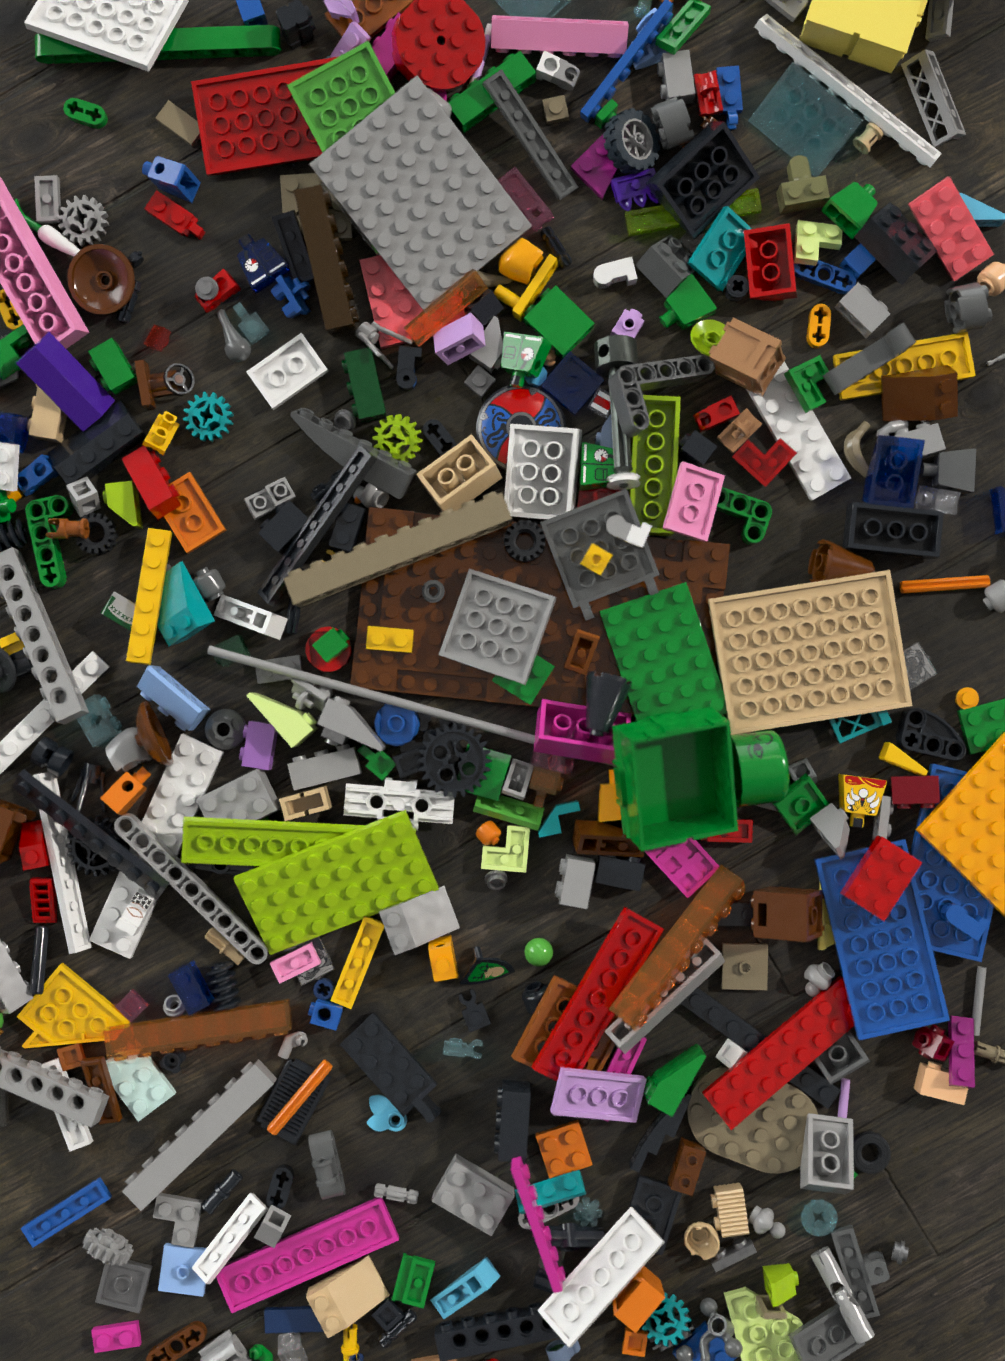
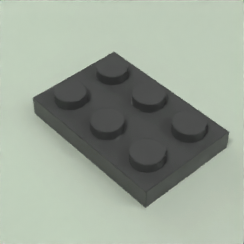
[788,1304,865,1361]

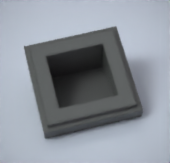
[788,758,817,784]

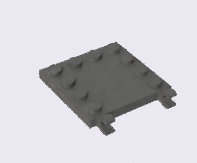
[540,489,660,621]

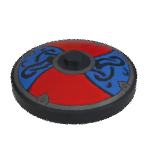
[476,384,566,472]

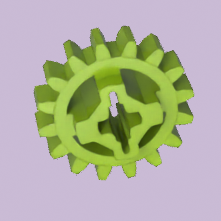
[373,414,423,462]

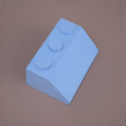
[137,665,211,731]

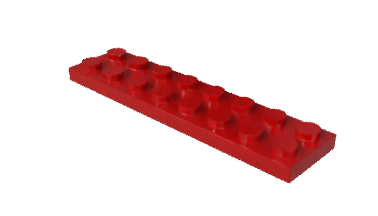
[531,906,664,1081]
[701,976,854,1130]

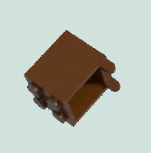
[0,799,37,864]
[751,886,825,942]

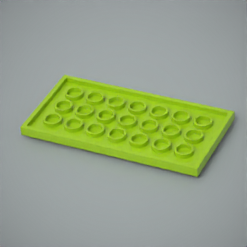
[234,810,439,955]

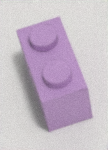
[433,313,486,365]

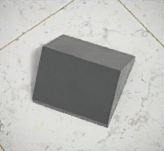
[814,1031,870,1085]

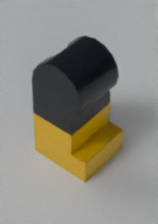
[0,632,33,678]

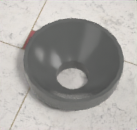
[205,709,246,750]

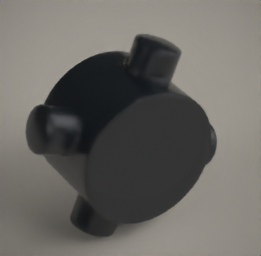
[128,251,144,268]

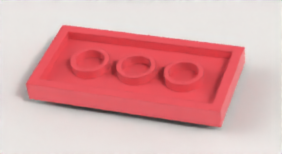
[908,176,994,281]

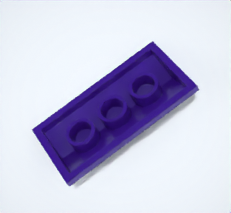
[16,332,115,432]

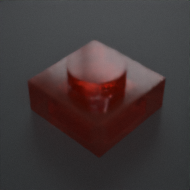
[144,324,171,352]

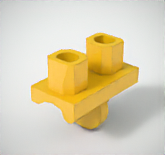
[142,411,180,455]

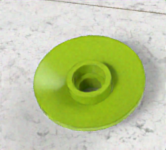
[690,320,726,356]

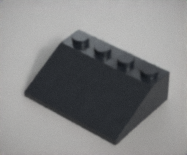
[646,121,760,239]

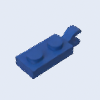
[716,66,743,130]

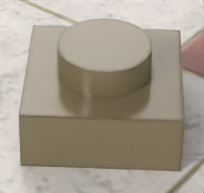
[542,95,569,125]

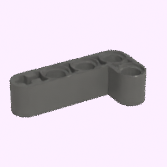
[823,323,916,395]

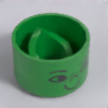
[731,730,789,807]

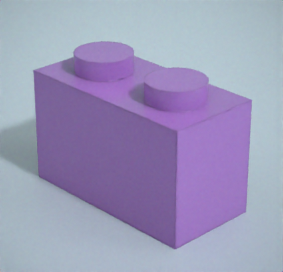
[239,721,278,770]

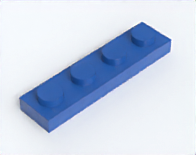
[21,1177,112,1248]

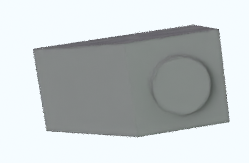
[469,316,503,373]
[810,803,850,859]

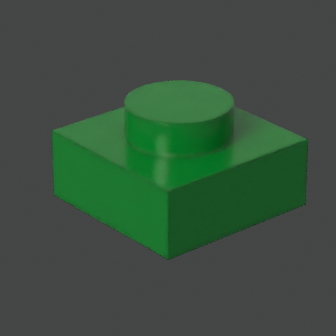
[595,99,618,129]

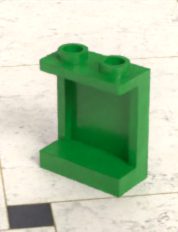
[524,285,595,360]

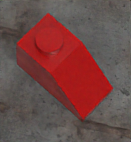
[19,820,50,870]

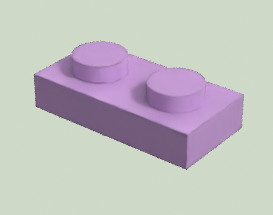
[329,22,371,58]

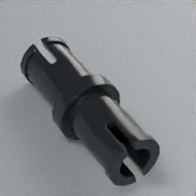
[201,1169,243,1214]

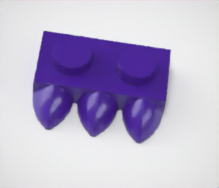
[610,168,658,212]

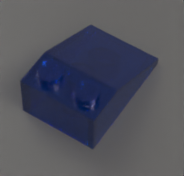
[862,435,925,508]

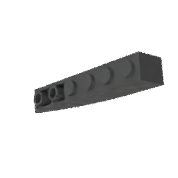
[290,408,417,499]

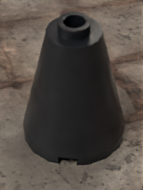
[586,671,632,737]

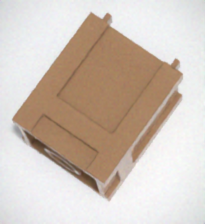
[709,318,786,397]

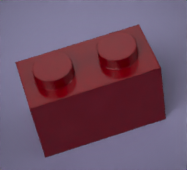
[891,776,940,809]

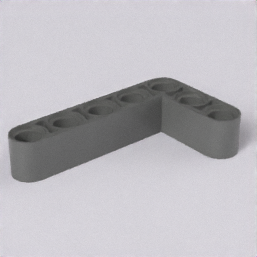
[608,355,715,437]

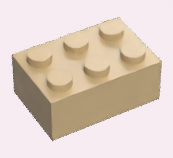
[416,434,502,511]

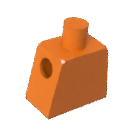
[100,765,151,815]

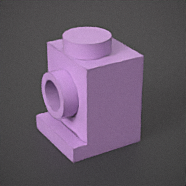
[610,309,645,339]

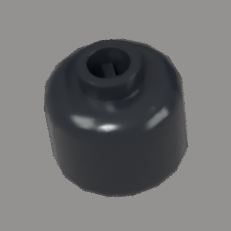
[522,981,548,1015]

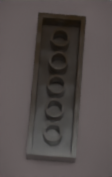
[294,184,359,335]

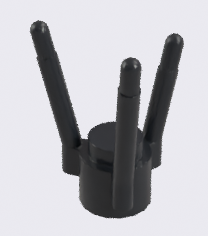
[71,763,106,812]

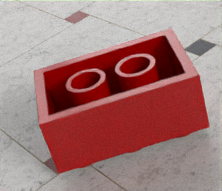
[840,836,922,921]

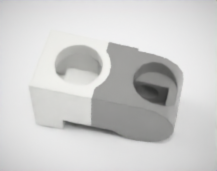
[536,51,580,90]
[606,515,652,548]

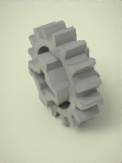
[58,195,109,247]
[82,1228,134,1265]

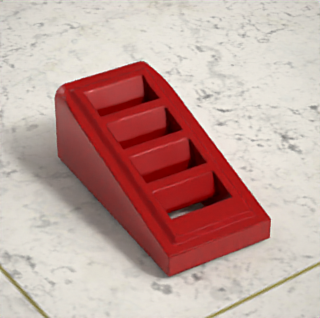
[30,877,57,923]

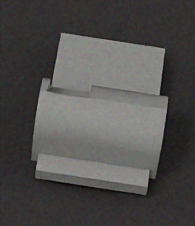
[199,1329,251,1361]

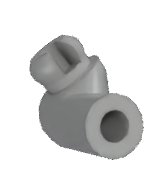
[278,1031,308,1059]

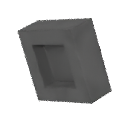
[464,365,496,398]

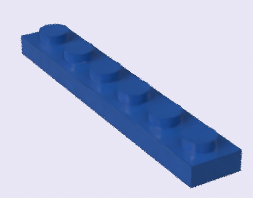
[580,0,673,123]

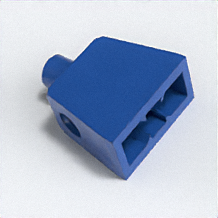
[142,156,201,203]

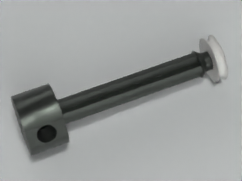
[594,335,641,490]

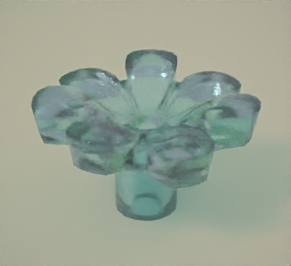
[573,1196,603,1227]

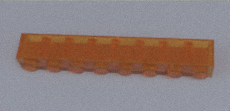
[609,865,745,1031]
[103,999,293,1061]

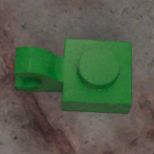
[358,744,395,781]

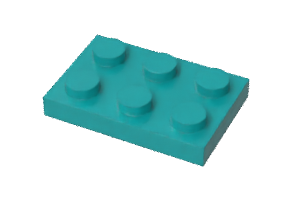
[687,206,752,291]

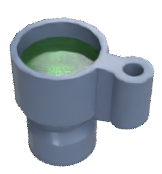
[545,1339,581,1361]

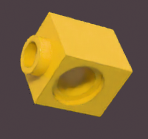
[580,543,612,576]

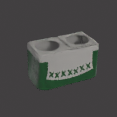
[100,591,135,631]

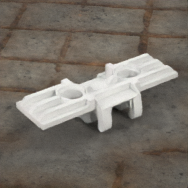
[343,777,454,831]

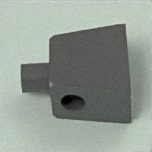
[920,449,976,495]

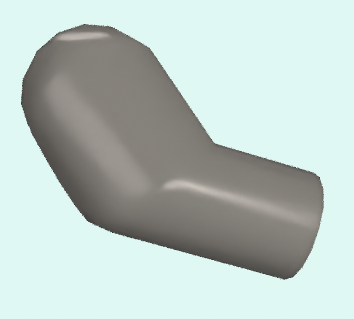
[876,420,909,444]

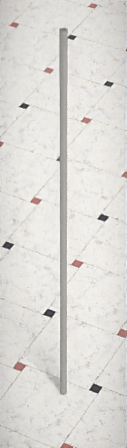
[207,646,777,811]

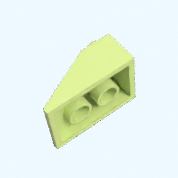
[246,693,318,748]

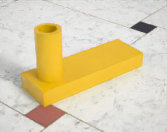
[494,254,558,322]

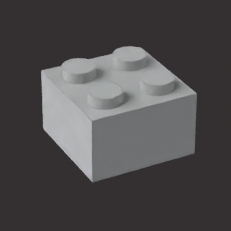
[555,854,596,909]

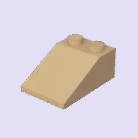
[306,1254,390,1338]

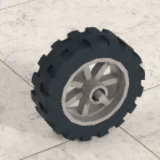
[603,108,660,174]

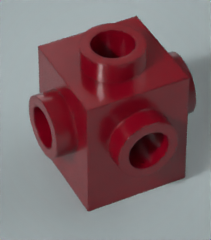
[911,1024,955,1062]

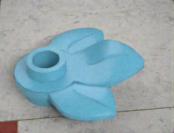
[367,1095,407,1132]

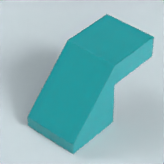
[538,800,580,838]

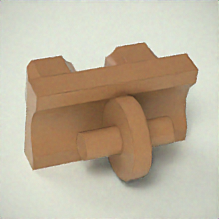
[717,408,762,454]

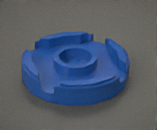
[374,704,420,746]

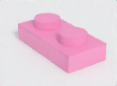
[270,942,321,984]

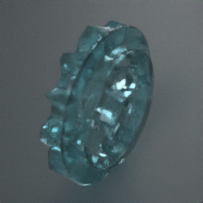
[800,1199,837,1236]

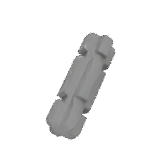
[374,1183,419,1204]

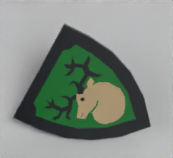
[459,946,515,984]

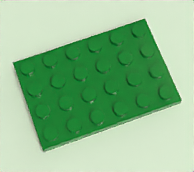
[599,582,727,721]

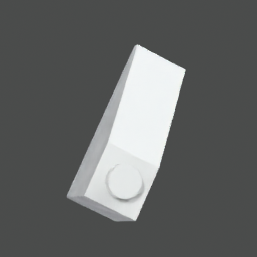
[214,595,288,640]

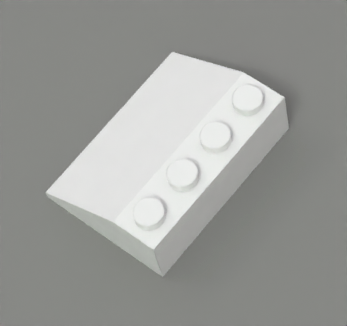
[504,424,582,519]

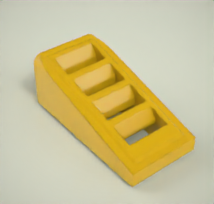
[878,742,928,776]

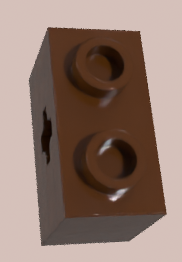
[668,1137,706,1196]

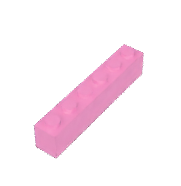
[491,15,629,58]

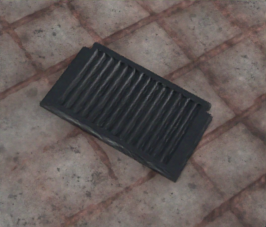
[256,1058,332,1145]

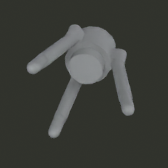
[355,321,413,369]

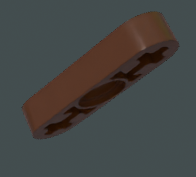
[146,1321,207,1361]

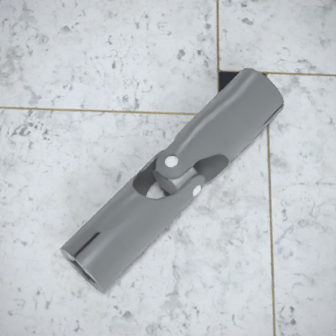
[811,1246,875,1344]

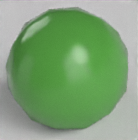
[524,938,553,967]

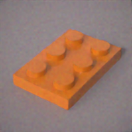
[164,472,226,554]

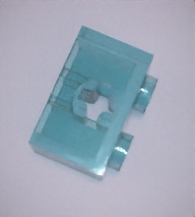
[77,695,122,748]

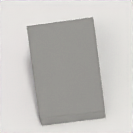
[502,758,534,800]

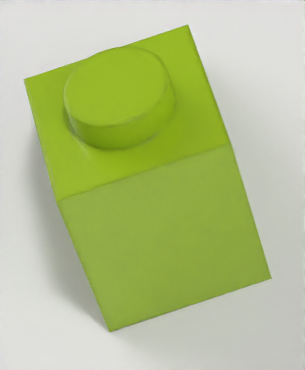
[103,481,143,529]
[762,1263,799,1307]

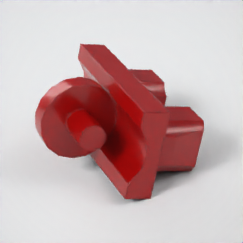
[693,70,723,117]

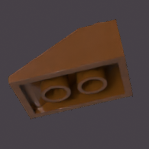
[881,365,958,421]

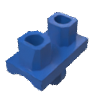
[271,275,311,318]

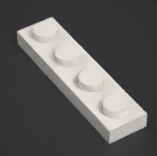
[41,1057,93,1152]
[192,1193,269,1284]

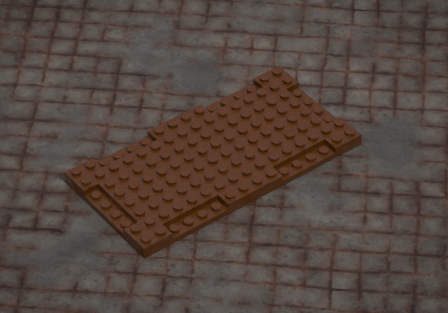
[350,507,730,717]

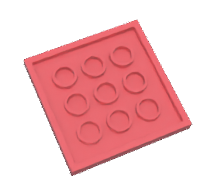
[359,255,465,349]

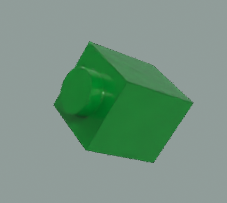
[312,628,350,663]

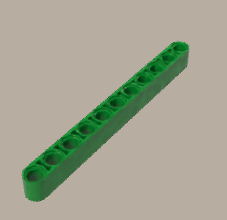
[35,25,281,64]

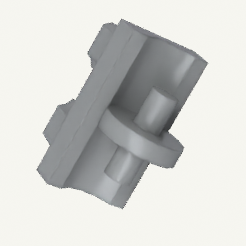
[291,678,333,712]

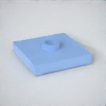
[158,1243,207,1297]

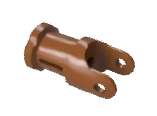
[46,518,90,539]

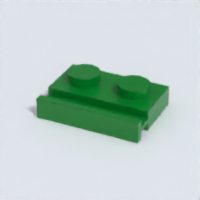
[392,1253,435,1309]

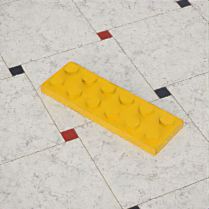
[833,332,976,401]

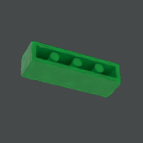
[448,51,536,134]

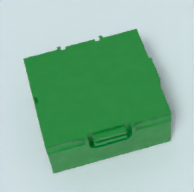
[612,707,738,851]

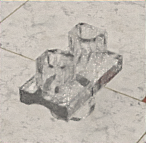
[915,486,961,515]

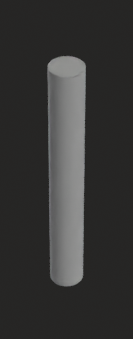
[972,966,987,1036]

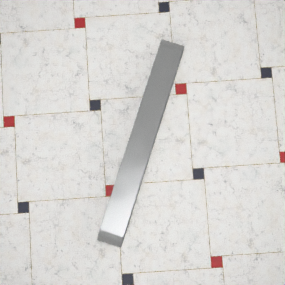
[114,813,268,964]

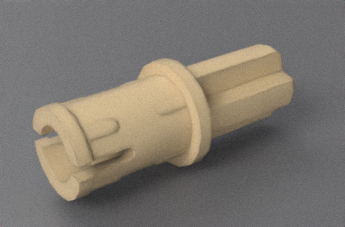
[205,928,245,966]

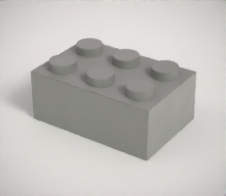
[196,769,282,820]
[432,1154,515,1236]

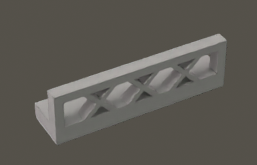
[901,50,966,148]

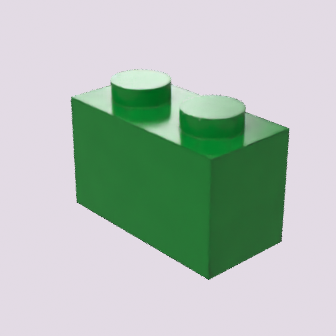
[88,338,138,395]

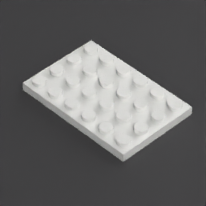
[24,0,189,72]

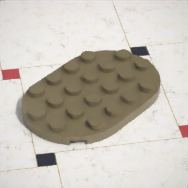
[686,1065,818,1174]

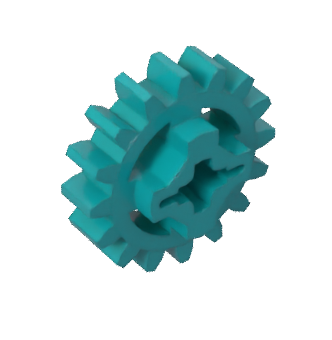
[183,392,234,442]
[642,1292,691,1347]

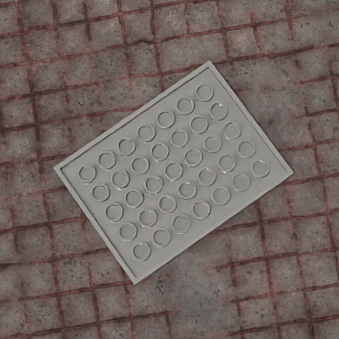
[310,76,532,313]

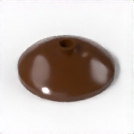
[68,244,135,315]
[135,701,173,766]

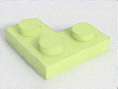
[794,220,843,266]
[481,825,530,873]

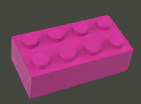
[534,699,631,765]

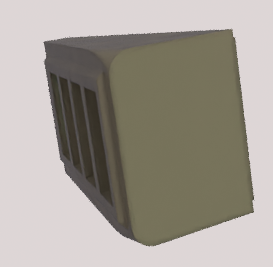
[756,1295,787,1320]

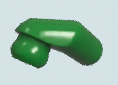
[249,1344,273,1361]

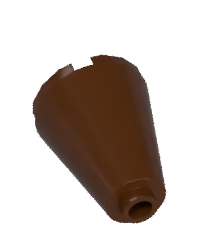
[808,539,875,582]

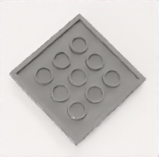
[439,569,556,685]

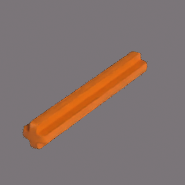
[900,575,990,593]
[267,1060,333,1136]

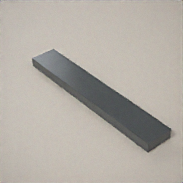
[482,69,578,201]

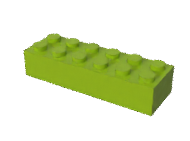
[628,395,681,536]

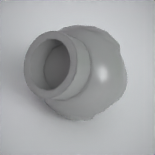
[352,483,389,508]
[804,962,835,997]
[748,1206,786,1239]

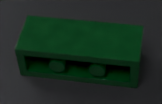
[342,347,387,423]

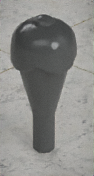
[217,309,251,362]

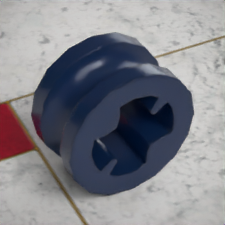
[313,978,335,1000]

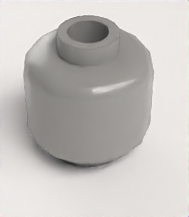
[983,579,1005,613]

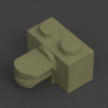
[776,155,830,214]

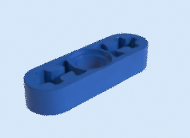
[794,260,856,294]

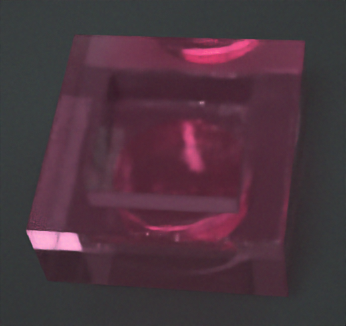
[115,989,149,1023]

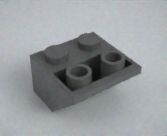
[635,234,696,298]

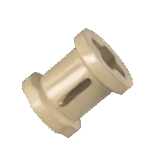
[853,122,883,154]

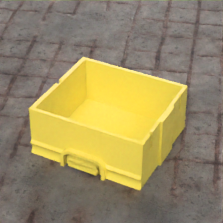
[799,0,928,73]

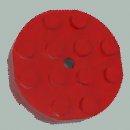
[391,0,485,93]

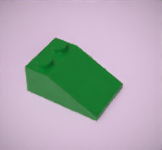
[644,1044,706,1117]

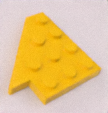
[17,963,132,1048]

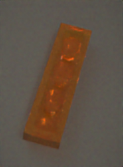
[403,269,488,347]

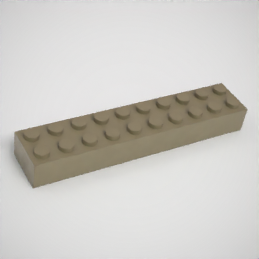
[284,491,512,608]

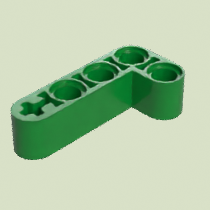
[716,487,772,545]
[25,495,74,589]

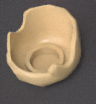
[684,1222,719,1260]

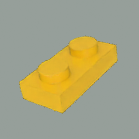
[366,626,414,653]

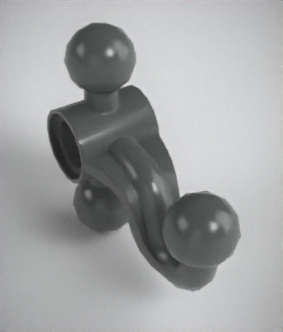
[676,1298,743,1361]

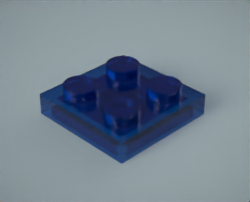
[541,351,604,416]

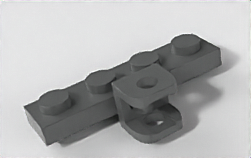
[830,1225,890,1319]

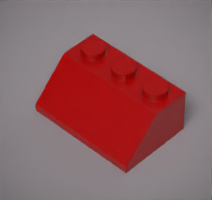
[744,223,797,301]

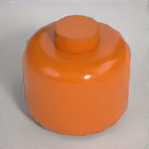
[476,820,501,846]

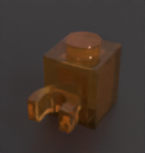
[529,765,564,808]

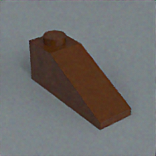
[572,820,644,857]

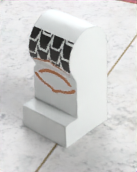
[593,257,637,289]
[115,888,156,936]

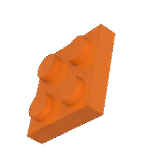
[535,1120,593,1179]

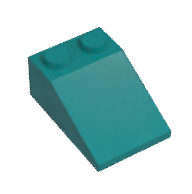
[157,561,215,646]

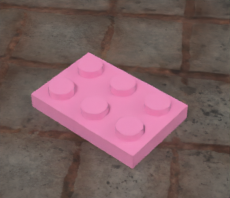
[663,462,725,542]

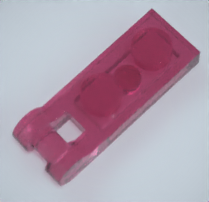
[498,167,554,232]

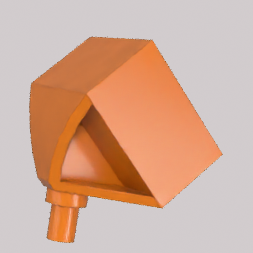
[612,1266,665,1333]

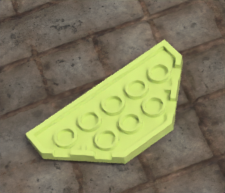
[724,1287,803,1361]

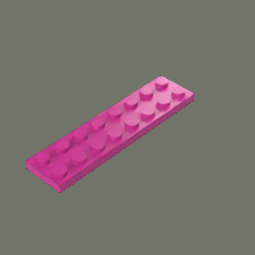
[216,1197,399,1313]

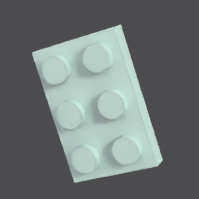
[106,1038,176,1122]

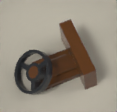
[134,360,195,410]

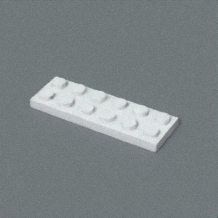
[746,362,851,501]
[538,1207,665,1347]

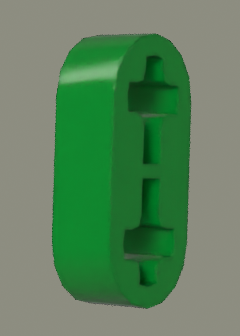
[63,98,108,129]

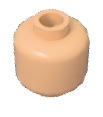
[977,262,1005,296]

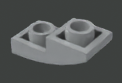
[244,477,296,520]

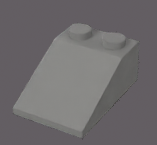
[317,696,386,751]
[379,885,460,955]
[800,1113,854,1194]

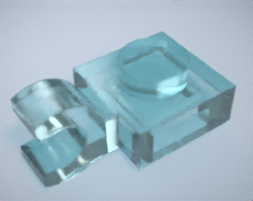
[233,302,270,345]
[443,1038,483,1059]

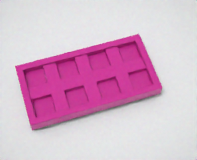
[644,838,721,898]

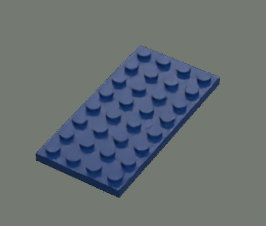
[910,763,994,962]
[814,839,950,1040]

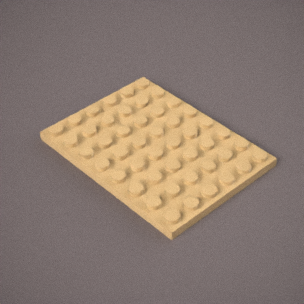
[708,570,912,735]

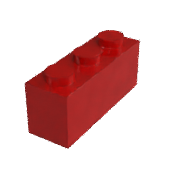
[122,445,181,519]

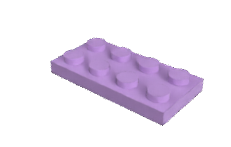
[550,1067,647,1123]

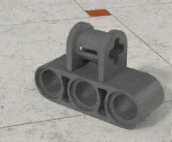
[308,1130,346,1200]

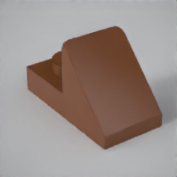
[564,629,600,675]

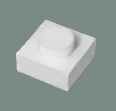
[716,1038,748,1069]

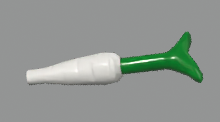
[14,198,80,257]

